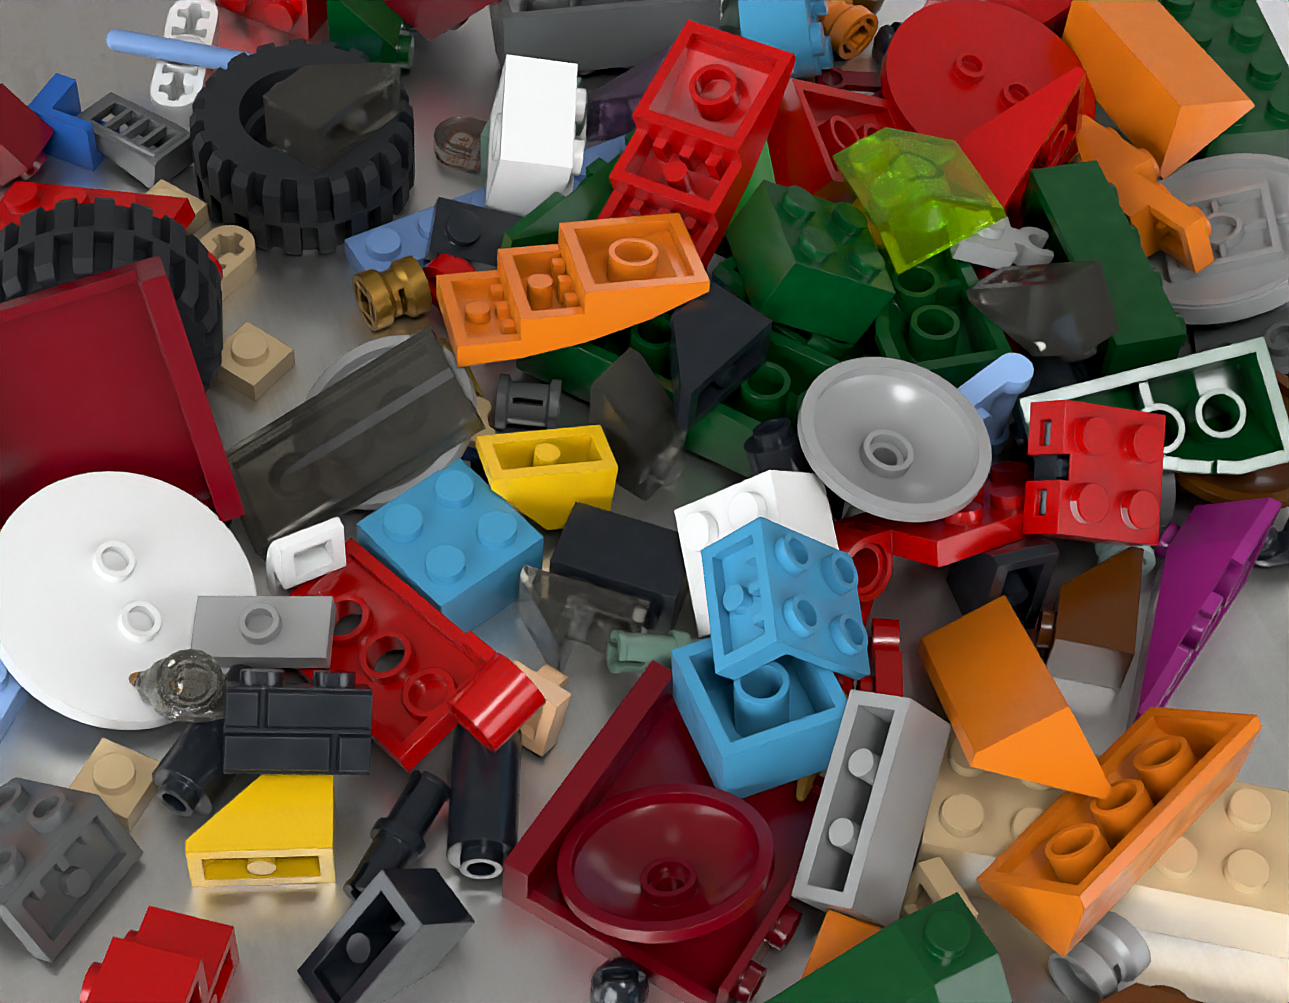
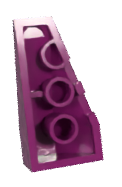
[1126,497,1282,730]

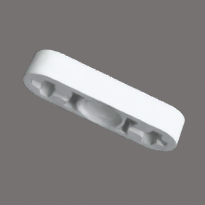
[150,0,221,127]

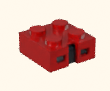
[1022,399,1166,546]

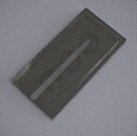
[225,326,486,562]

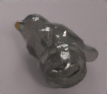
[129,649,229,723]

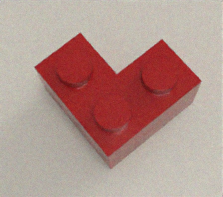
[80,906,239,1003]

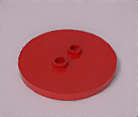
[880,0,1095,165]

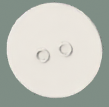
[0,471,257,730]

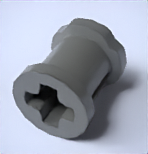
[495,373,562,430]

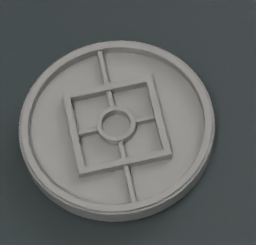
[1147,153,1289,325]

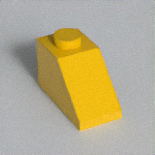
[475,425,618,530]
[185,774,336,887]

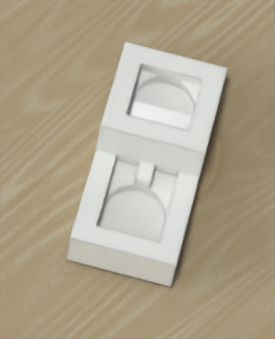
[266,517,346,596]

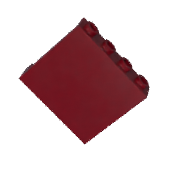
[0,255,246,531]
[502,660,825,1003]

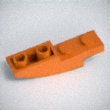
[1076,114,1215,274]

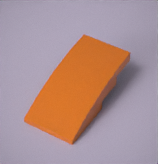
[436,213,710,367]

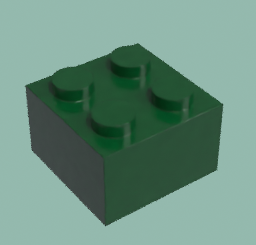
[725,179,896,345]

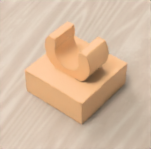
[513,660,572,757]

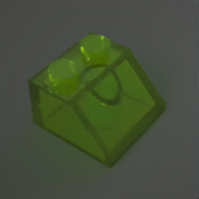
[832,127,1007,275]

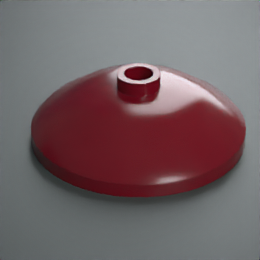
[557,783,775,944]

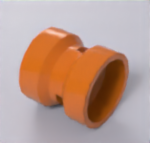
[819,0,879,60]

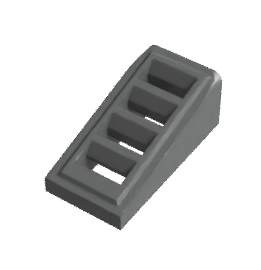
[75,92,194,189]

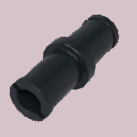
[343,770,450,902]

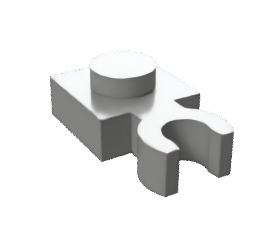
[944,203,1054,275]

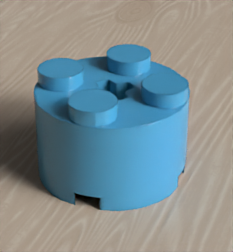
[738,0,833,79]

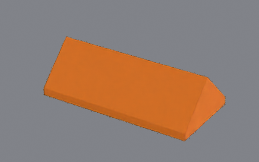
[1062,0,1255,180]
[917,595,1112,800]
[976,707,1263,958]

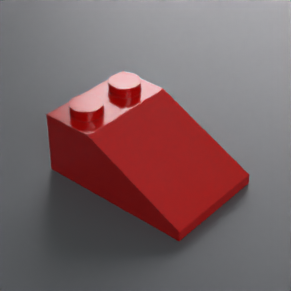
[934,66,1087,228]
[767,78,928,204]

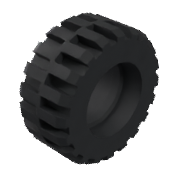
[189,39,415,255]
[0,197,223,393]

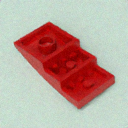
[597,20,796,270]

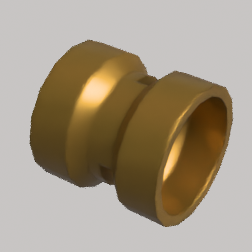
[352,255,432,331]

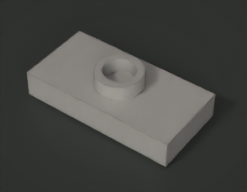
[189,596,336,668]

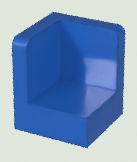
[28,73,120,172]

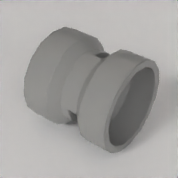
[1048,911,1151,1003]

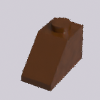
[1034,546,1144,690]

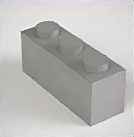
[791,689,952,928]

